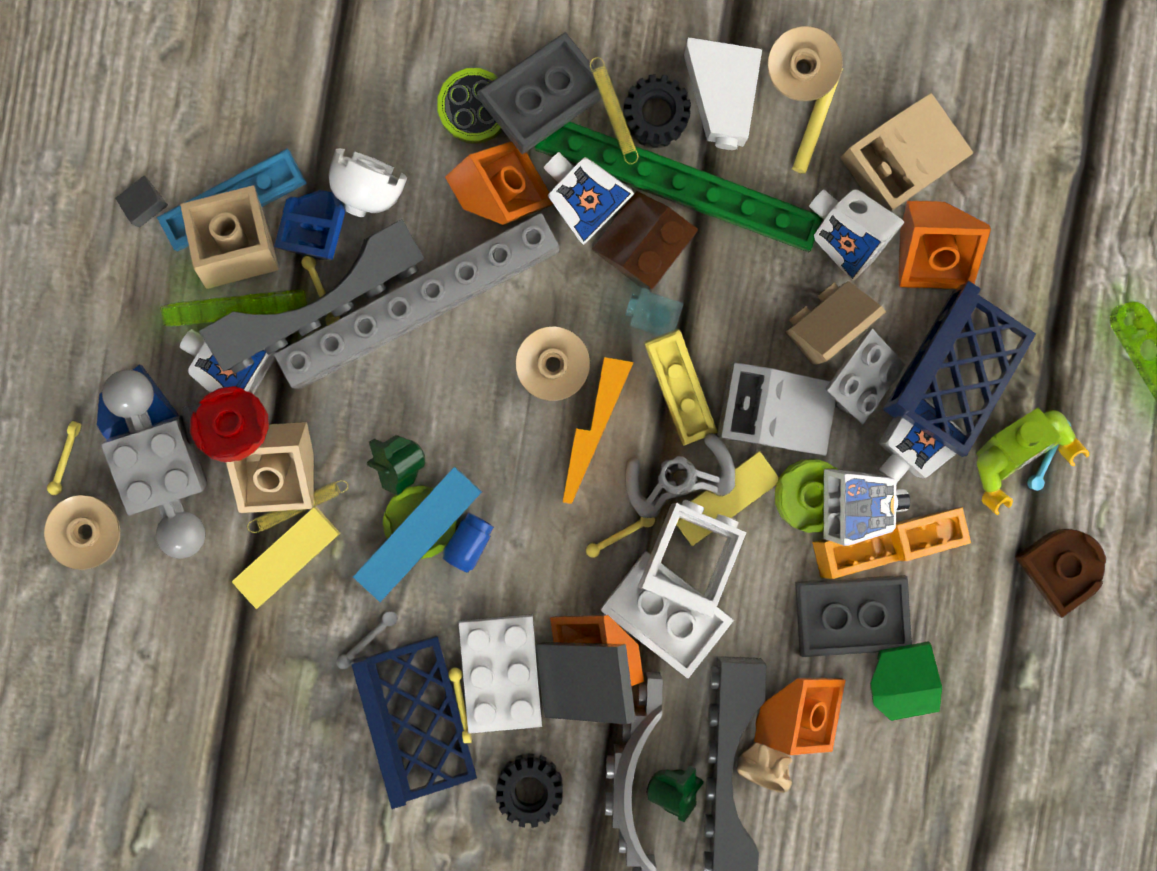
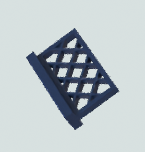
[883,281,1036,457]
[351,636,477,809]

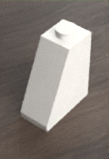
[684,37,762,150]

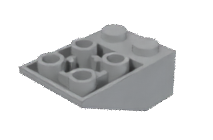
[717,362,836,456]

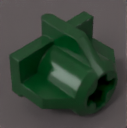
[367,435,425,496]
[646,766,704,822]

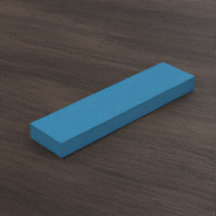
[157,148,307,252]
[353,467,482,602]

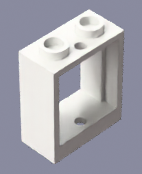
[638,500,747,617]

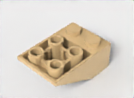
[840,93,973,212]

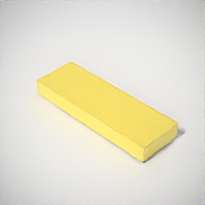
[643,329,718,446]
[676,451,779,546]
[232,507,341,609]

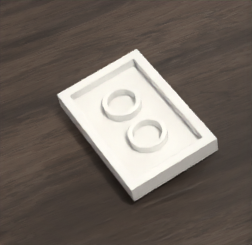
[600,550,734,679]
[459,614,542,733]

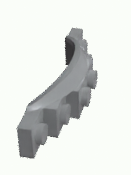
[605,672,663,871]

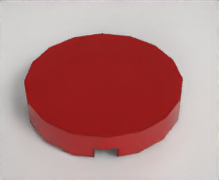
[190,386,269,462]

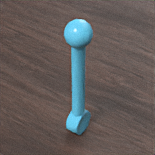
[1027,420,1071,491]

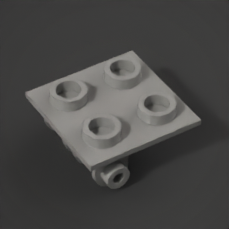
[825,328,906,425]

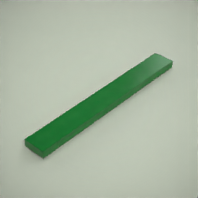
[534,122,823,253]

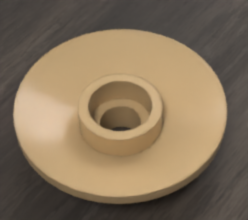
[768,26,843,101]
[516,327,590,401]
[44,495,120,570]

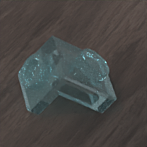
[625,287,684,336]

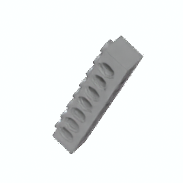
[274,213,560,389]

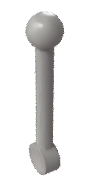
[336,611,398,669]

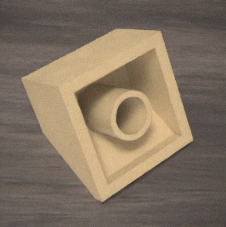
[180,185,279,289]
[785,281,886,365]
[226,422,314,513]

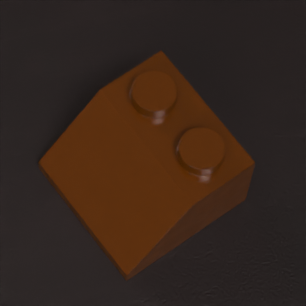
[592,191,698,294]

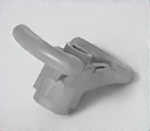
[625,433,735,518]

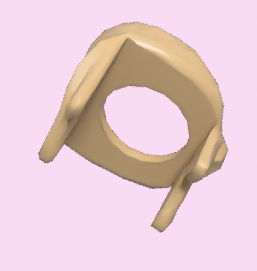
[737,742,792,793]

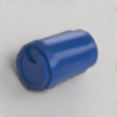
[443,512,494,573]

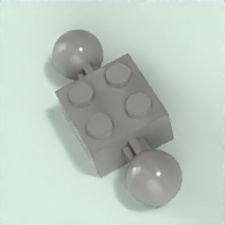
[101,370,207,559]

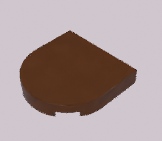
[1015,529,1106,618]

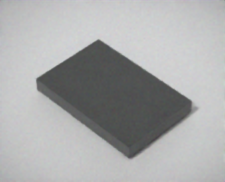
[477,32,611,154]
[795,575,912,657]
[536,642,636,724]

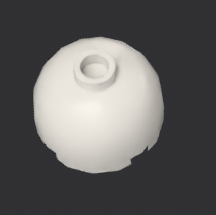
[328,148,407,217]

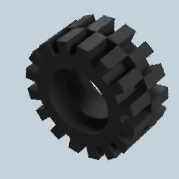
[623,74,691,148]
[496,753,563,828]

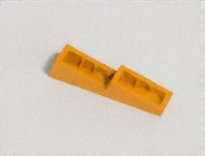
[563,357,634,504]
[812,507,971,579]

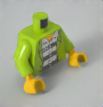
[976,408,1089,515]

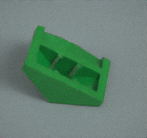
[870,641,942,721]

